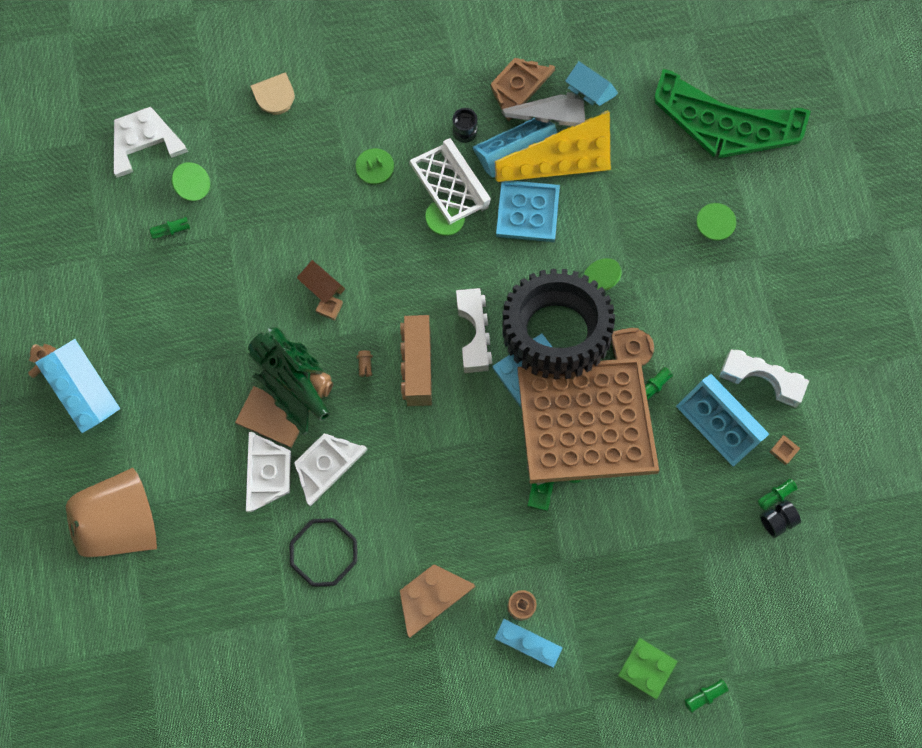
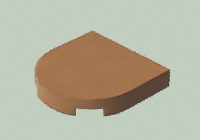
[611,328,654,366]

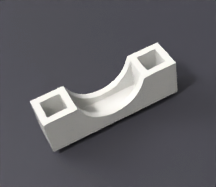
[456,288,492,373]
[719,349,809,408]

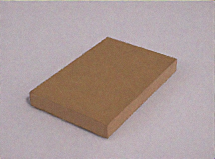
[235,386,300,448]

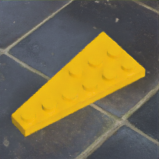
[495,110,611,182]

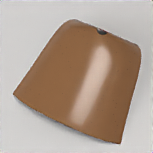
[66,468,157,557]

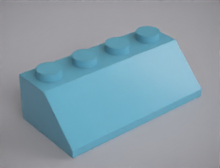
[473,118,557,177]
[35,339,120,433]
[676,374,769,467]

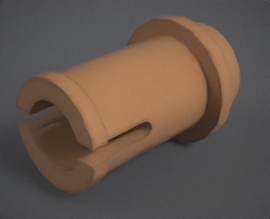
[356,351,373,377]

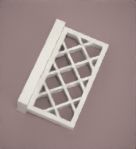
[409,138,491,225]

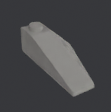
[502,92,585,126]

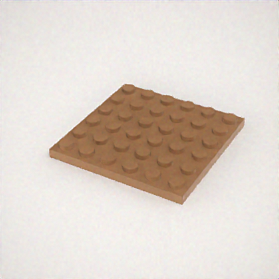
[517,358,659,483]

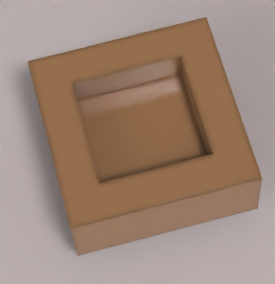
[316,297,343,321]
[769,435,800,465]

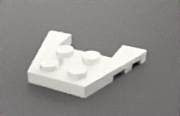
[114,107,188,178]

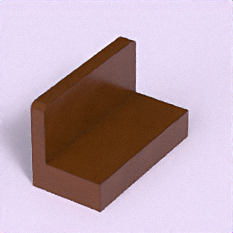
[297,260,345,303]

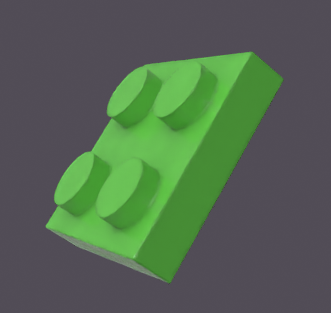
[618,638,678,700]

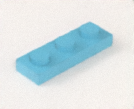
[495,619,562,668]

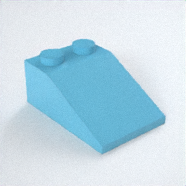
[566,61,618,106]

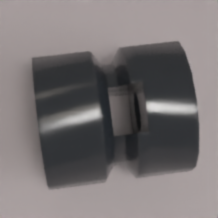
[452,108,478,143]
[760,500,801,538]

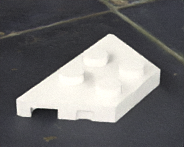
[246,432,291,512]
[294,433,367,506]

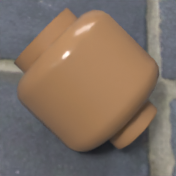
[310,372,333,398]

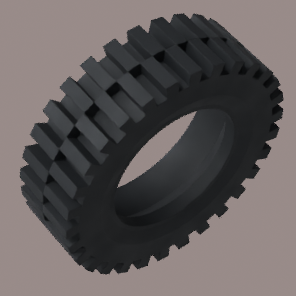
[502,269,615,379]

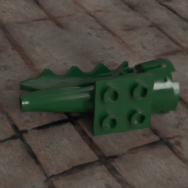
[248,327,330,435]

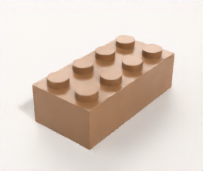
[400,315,432,406]

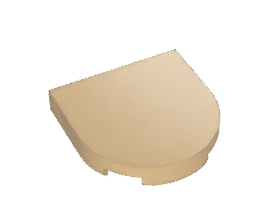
[251,72,295,115]

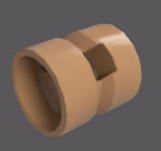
[507,590,537,621]

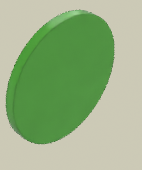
[356,148,394,185]
[171,162,210,201]
[425,199,465,236]
[696,203,736,241]
[584,258,622,291]

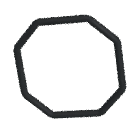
[290,518,357,587]

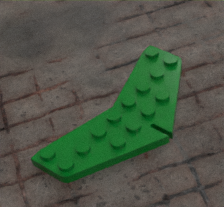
[654,69,811,159]

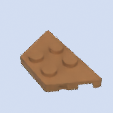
[491,58,555,121]
[400,565,475,638]

